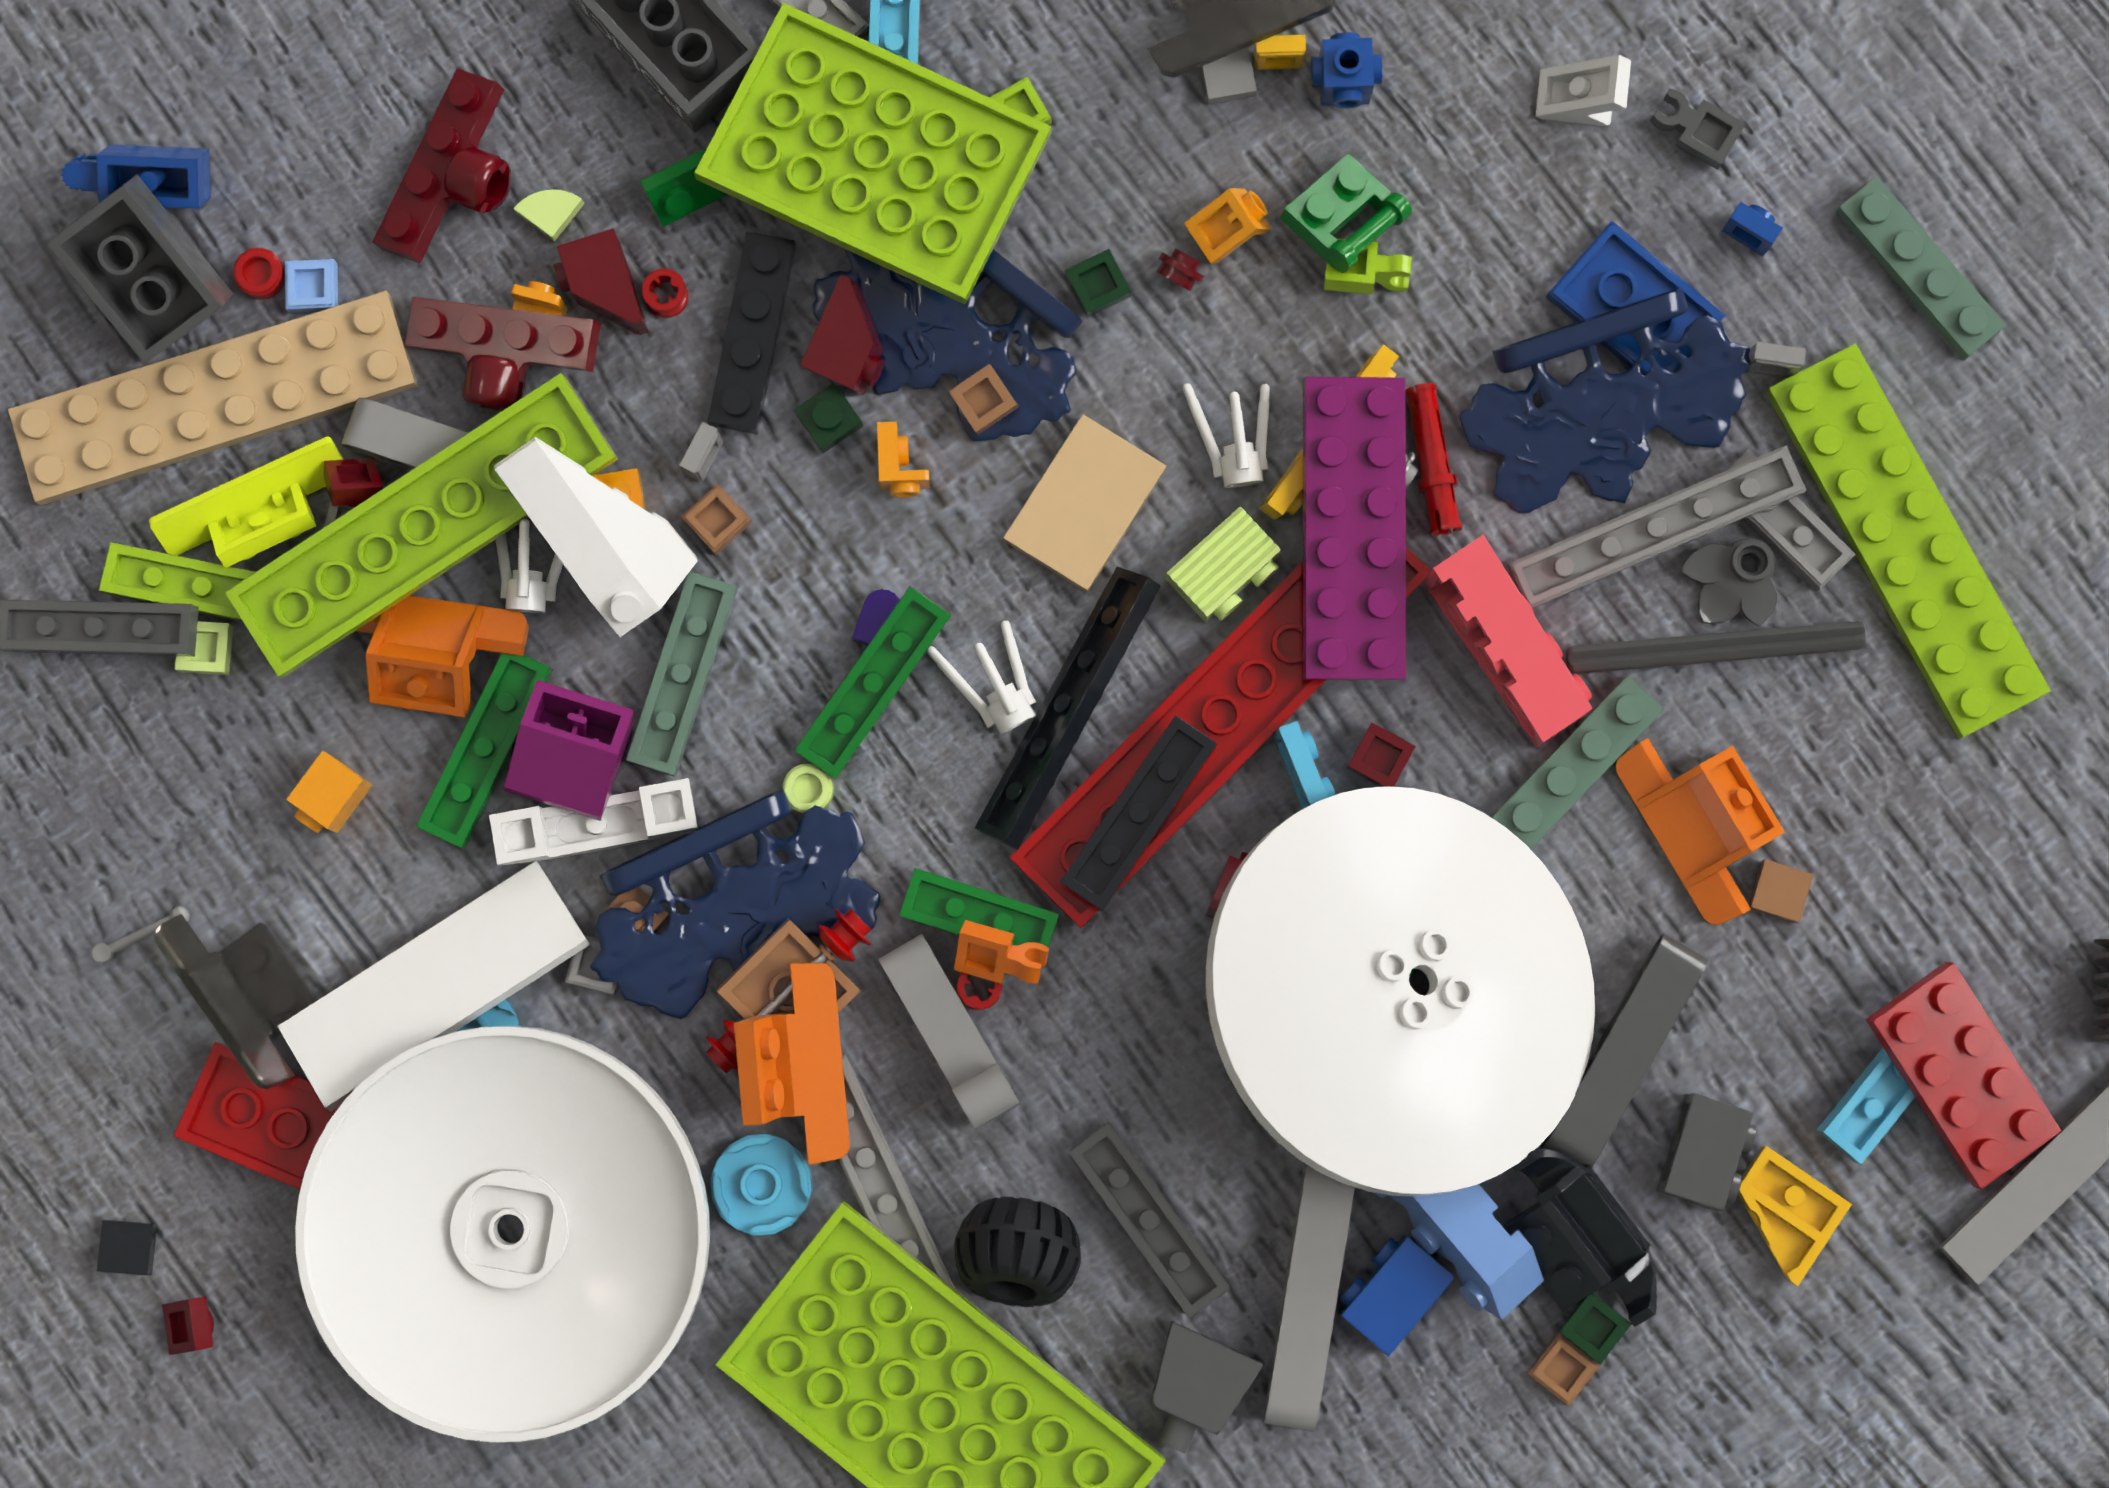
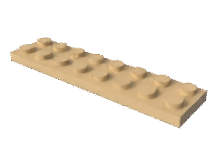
[8,290,418,506]

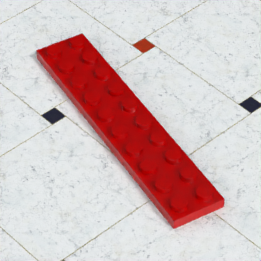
[1009,547,1431,929]

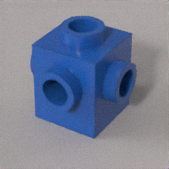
[1311,32,1382,108]

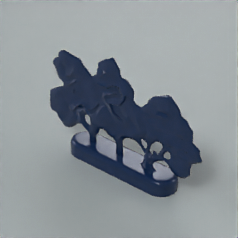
[813,249,1083,442]
[1459,288,1751,513]
[590,789,880,1019]

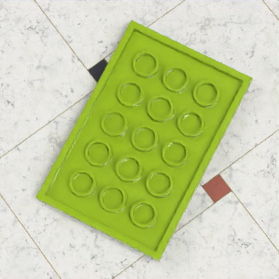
[694,2,1052,305]

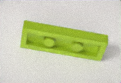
[99,542,255,622]

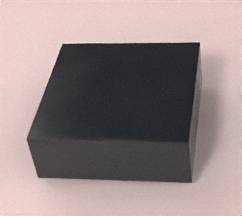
[97,1220,158,1276]

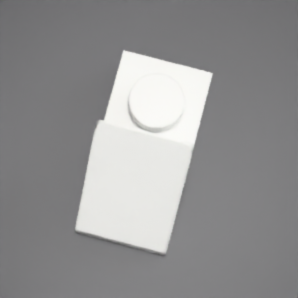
[1535,55,1631,126]

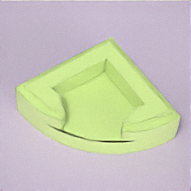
[513,189,585,242]

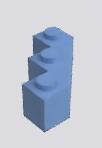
[1375,1184,1544,1320]

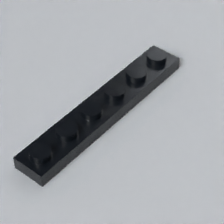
[975,566,1161,850]

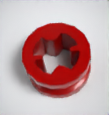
[642,269,689,318]
[956,972,1003,1010]

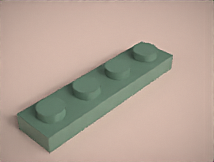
[1836,177,2007,360]
[626,571,738,777]
[1491,675,1665,850]

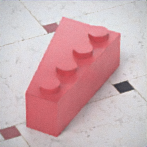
[1423,535,1593,748]

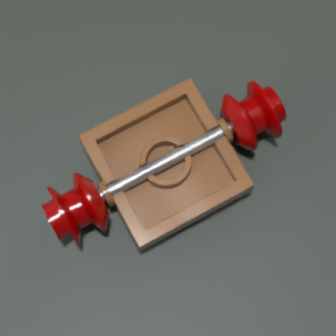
[706,908,872,1073]

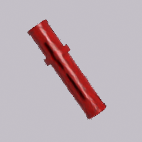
[1405,383,1463,536]

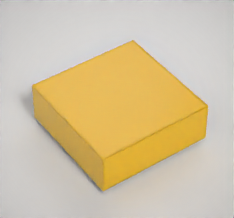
[1253,34,1306,70]

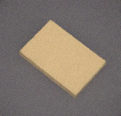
[1003,414,1167,593]

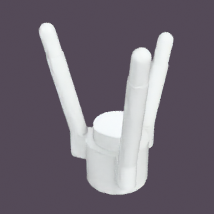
[1182,383,1270,488]
[495,519,563,613]
[927,620,1036,734]

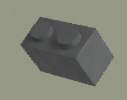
[1656,1093,1757,1211]

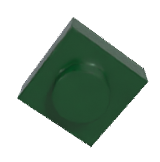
[1065,249,1131,318]
[794,382,863,454]
[1557,1293,1632,1364]

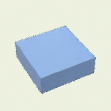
[285,259,338,313]

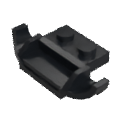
[1503,1148,1657,1327]

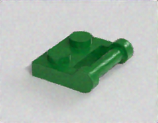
[1280,153,1412,273]

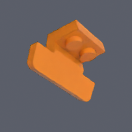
[356,595,529,717]
[1616,738,1785,925]
[734,962,850,1165]

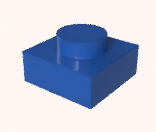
[1721,202,1783,257]

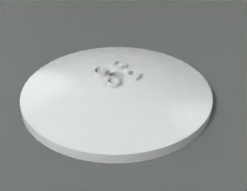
[1206,787,1595,1197]
[295,1026,710,1442]

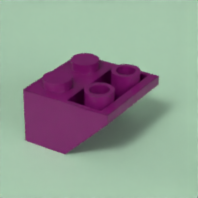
[504,680,634,821]

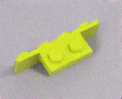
[149,436,344,568]

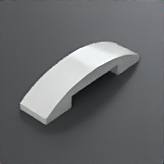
[489,778,698,866]

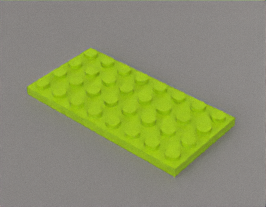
[716,1201,1166,1488]

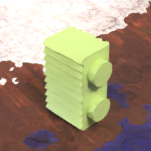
[1165,507,1281,623]

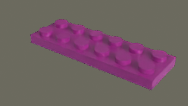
[1303,376,1406,680]

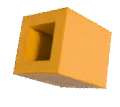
[286,750,373,833]

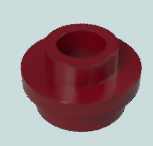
[1157,248,1205,291]

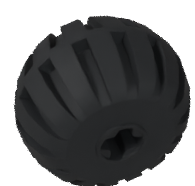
[954,1197,1081,1307]

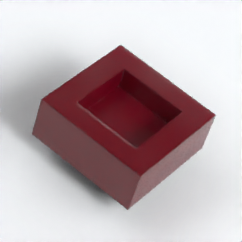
[324,458,383,507]
[1347,722,1416,787]
[162,1296,214,1355]

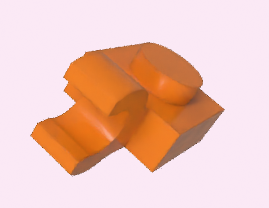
[954,920,1049,984]

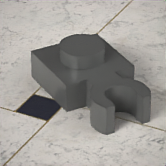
[1650,89,1746,170]

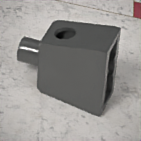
[1150,1321,1263,1453]

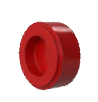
[233,248,285,300]

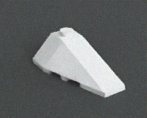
[494,437,698,637]

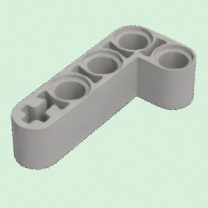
[878,933,1020,1130]

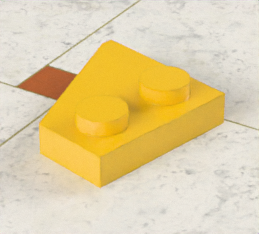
[1738,1146,1852,1286]

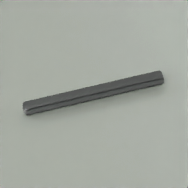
[1566,621,1866,674]

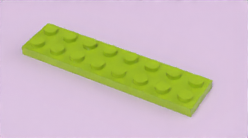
[1765,343,2051,740]
[225,373,618,678]

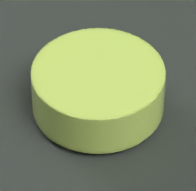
[782,764,834,815]

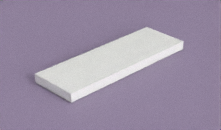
[277,861,590,1112]

